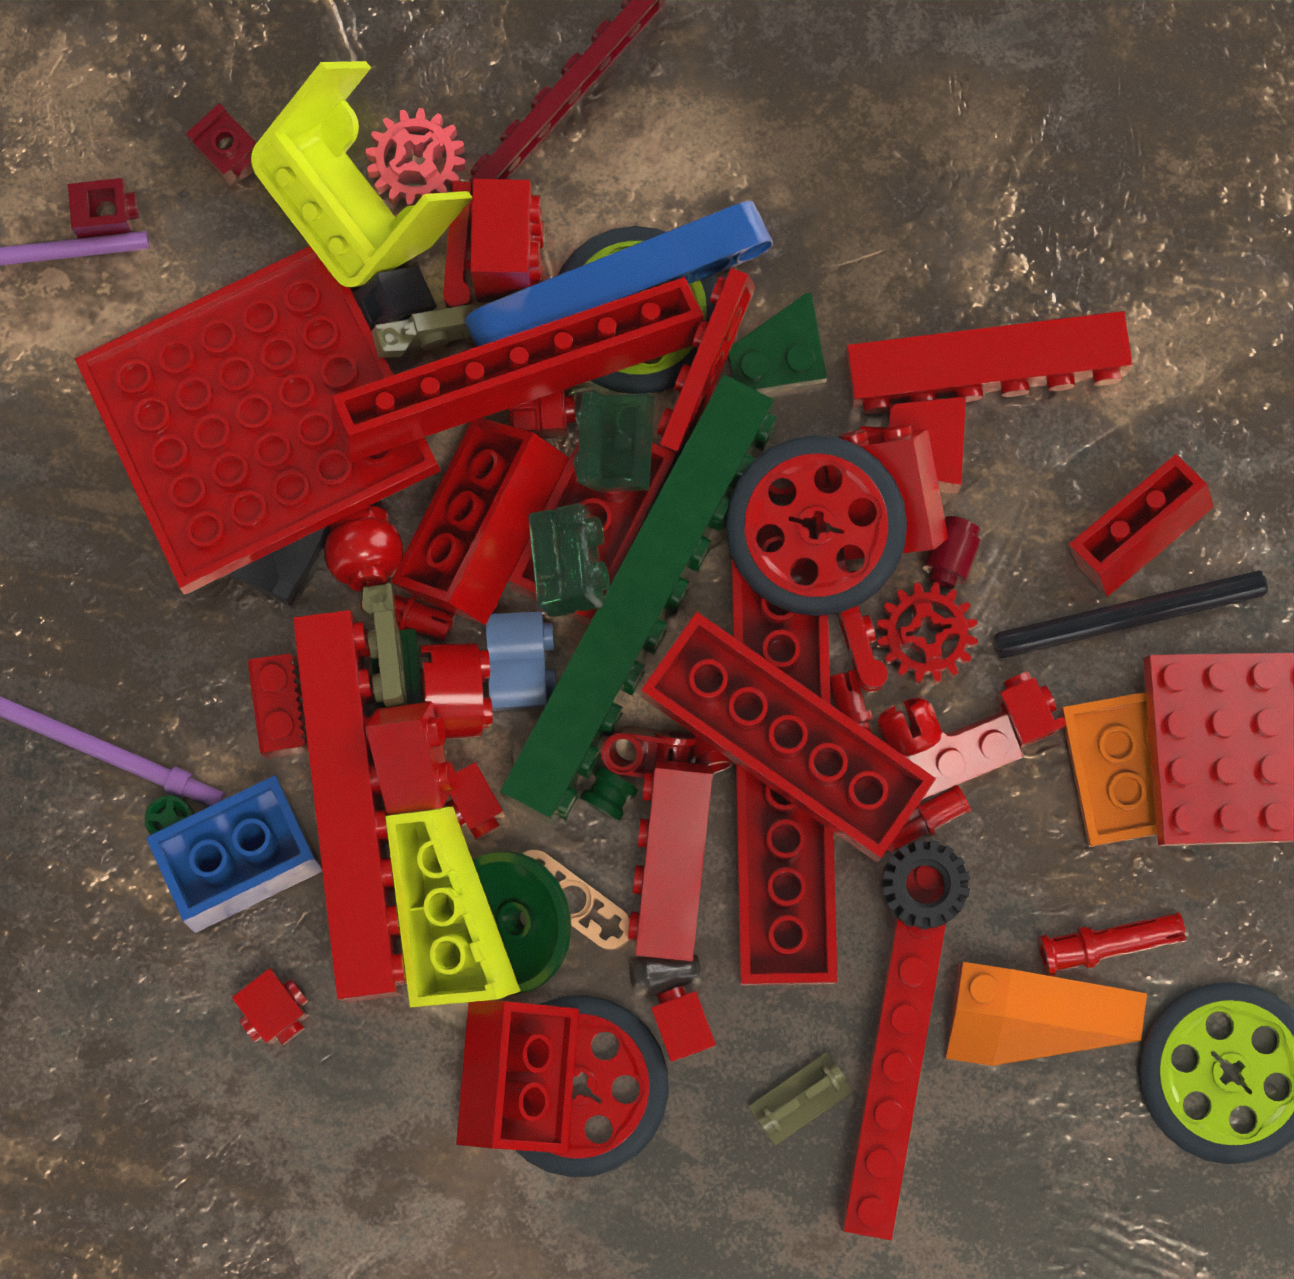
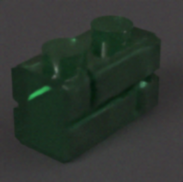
[528,503,610,617]

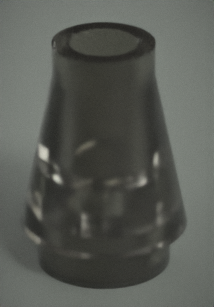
[629,954,701,999]

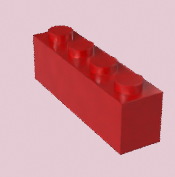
[628,759,714,961]

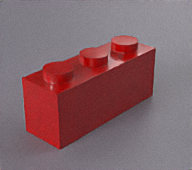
[1069,454,1214,597]

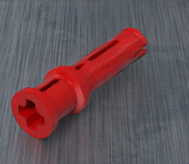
[1038,912,1186,976]

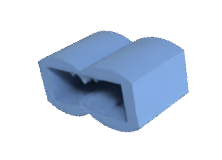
[486,611,556,711]

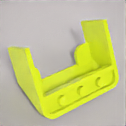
[251,61,473,287]

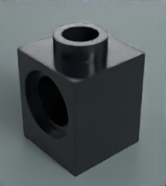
[353,266,437,331]

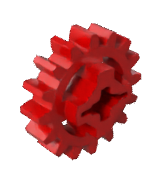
[876,582,978,685]

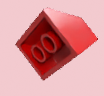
[456,1000,579,1153]

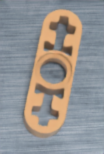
[522,850,630,950]

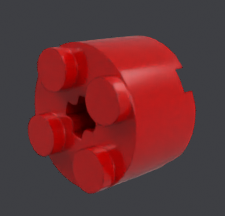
[419,643,493,739]

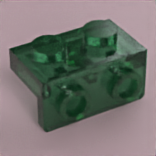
[574,390,655,492]

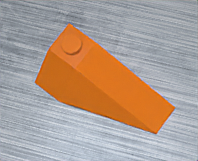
[945,962,1147,1066]

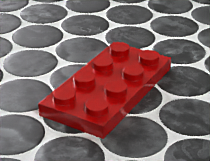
[657,268,756,456]

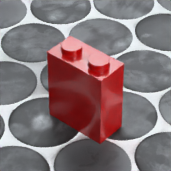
[828,424,948,560]

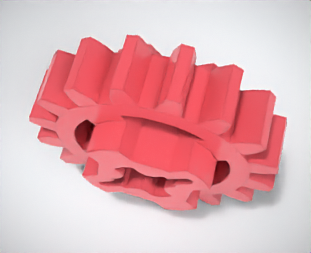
[366,108,466,206]

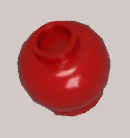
[324,506,404,592]

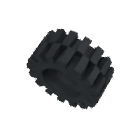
[880,840,970,929]

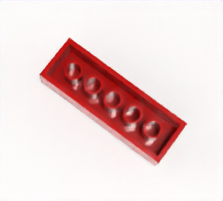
[641,612,937,863]

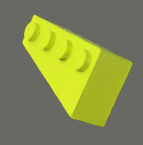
[385,806,521,1008]

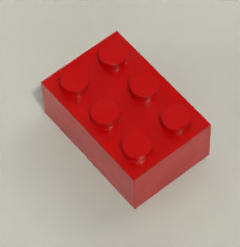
[470,179,544,303]

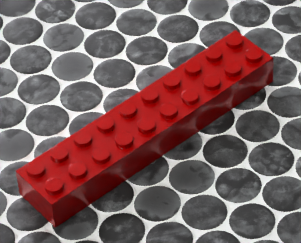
[731,512,838,986]

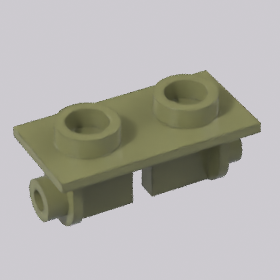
[748,1052,854,1146]

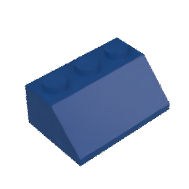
[146,775,322,933]

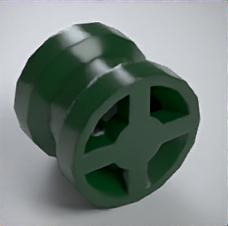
[579,766,638,822]
[144,795,195,835]

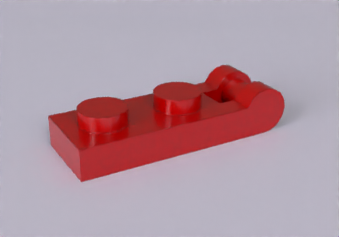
[443,181,473,308]
[836,560,888,694]

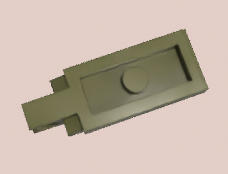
[371,300,496,358]
[362,583,408,707]

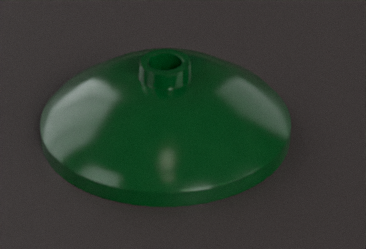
[473,851,571,995]

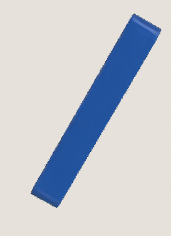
[464,201,774,347]

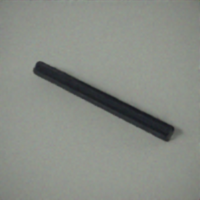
[994,570,1268,658]

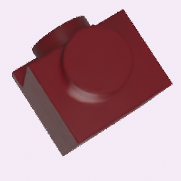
[185,103,257,185]
[67,178,140,238]

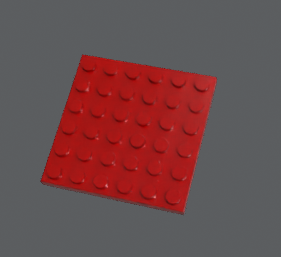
[74,246,441,595]

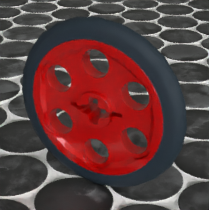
[726,435,907,616]
[515,995,669,1178]

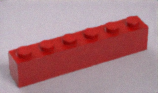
[845,311,1133,414]

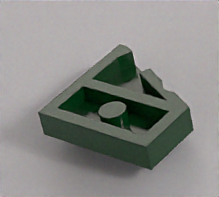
[728,292,827,393]

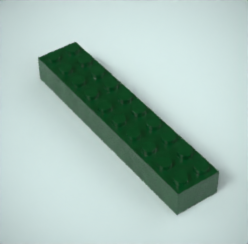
[500,374,778,827]

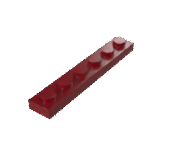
[469,0,665,188]

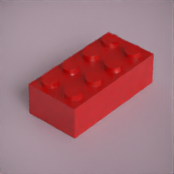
[509,413,677,626]
[391,418,569,625]

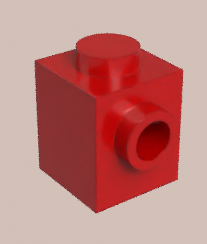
[231,968,309,1046]

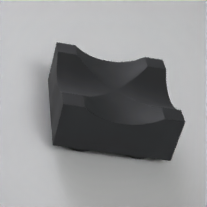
[228,525,330,606]

